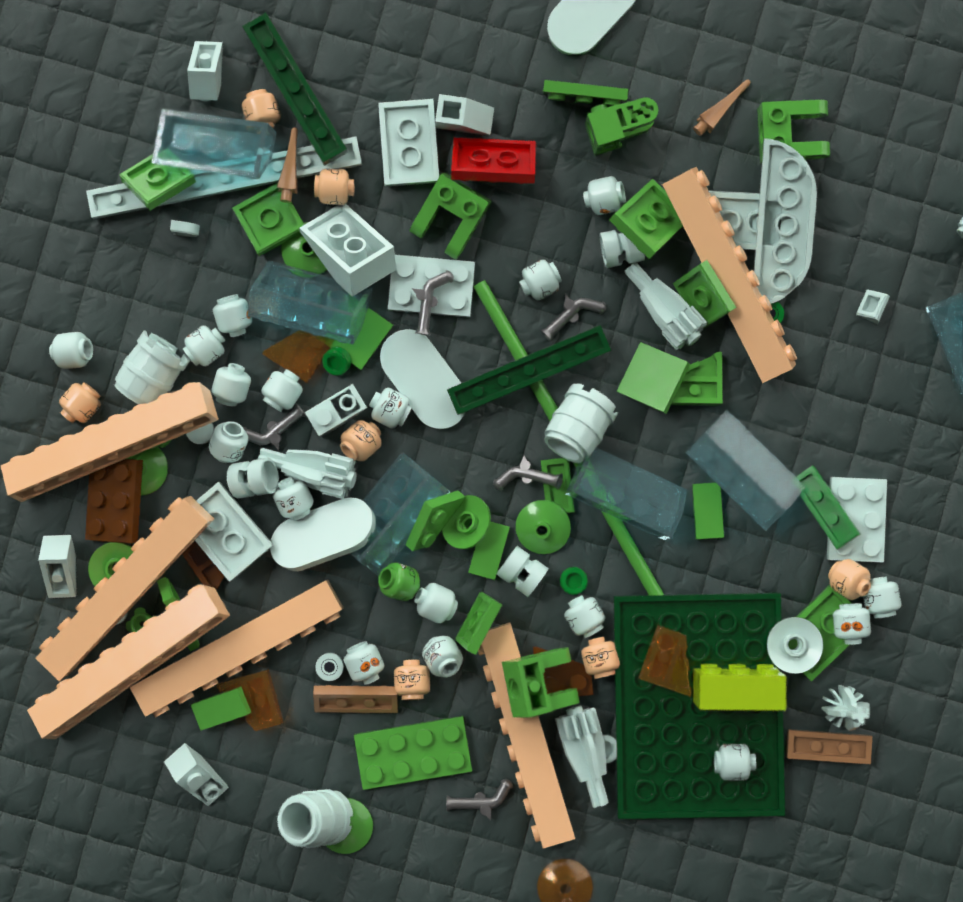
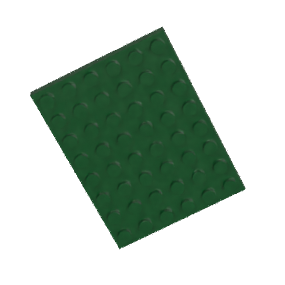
[613,593,785,819]

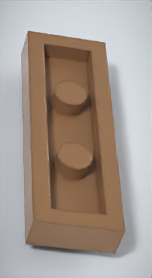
[313,685,398,713]
[786,729,873,764]

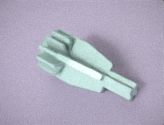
[625,262,707,350]
[258,448,357,499]
[821,685,870,731]
[555,706,609,808]

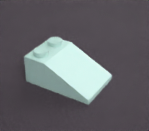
[299,204,396,297]

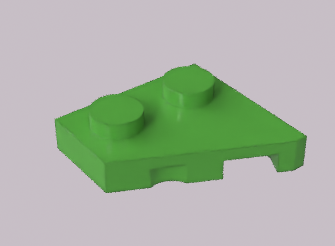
[671,352,723,406]
[405,490,465,551]

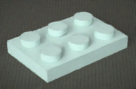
[378,99,439,187]
[388,255,475,318]
[827,477,887,562]
[195,482,273,582]

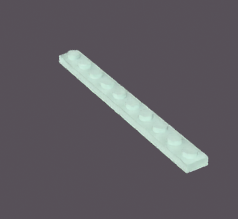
[86,137,362,219]

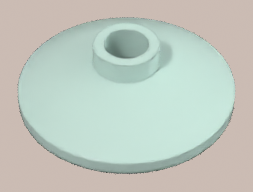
[767,617,823,673]

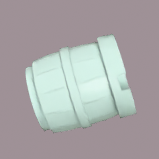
[115,331,190,404]
[544,384,618,463]
[278,789,353,848]

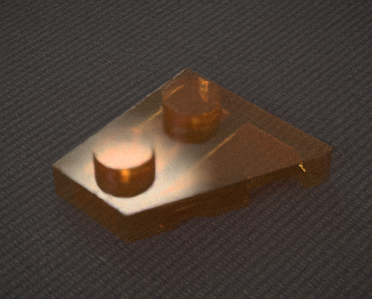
[262,322,336,383]
[638,625,692,696]
[216,669,284,731]

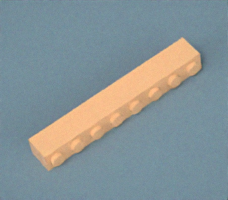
[662,167,797,383]
[1,382,219,502]
[35,496,214,681]
[129,580,344,717]
[27,585,230,739]
[478,622,575,848]

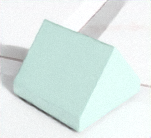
[856,290,890,325]

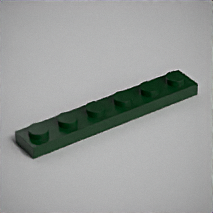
[242,13,348,166]
[447,325,611,415]

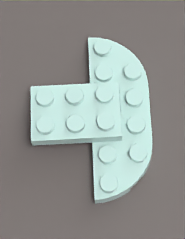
[709,138,817,304]

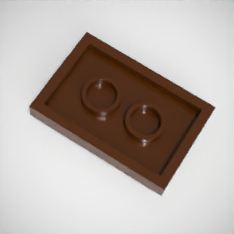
[85,459,143,543]

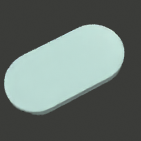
[547,0,636,55]
[380,329,465,429]
[270,498,376,571]

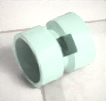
[599,230,645,268]
[227,458,279,499]
[497,546,549,597]

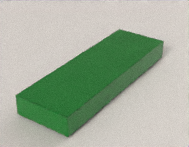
[790,465,861,550]

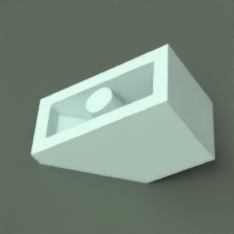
[187,41,223,101]
[39,535,77,598]

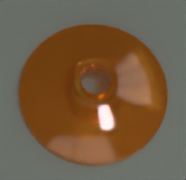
[537,859,593,902]

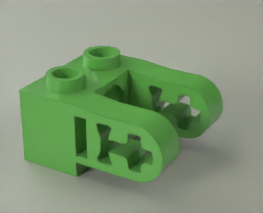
[585,97,658,156]
[757,100,831,163]
[409,173,492,260]
[502,647,580,718]

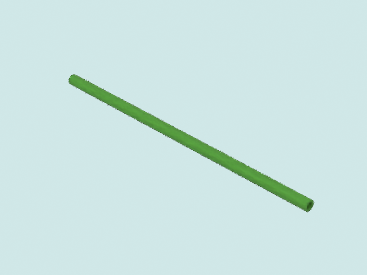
[474,280,664,595]

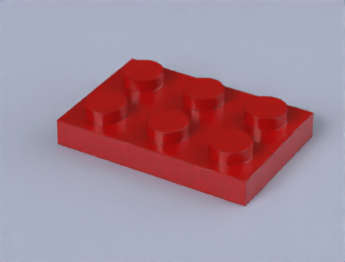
[451,137,536,184]

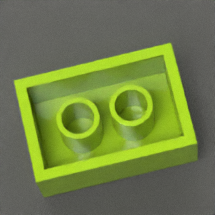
[693,664,786,710]

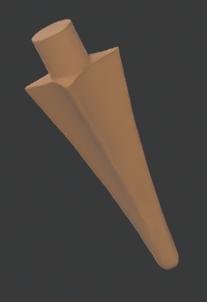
[693,79,751,136]
[277,127,298,203]

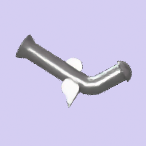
[411,270,454,335]
[540,294,606,342]
[243,403,307,450]
[493,456,563,490]
[446,779,513,820]

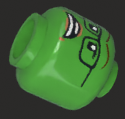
[378,562,420,601]

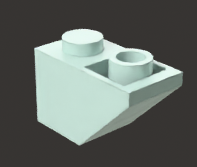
[435,94,494,136]
[305,384,367,437]
[164,743,229,806]

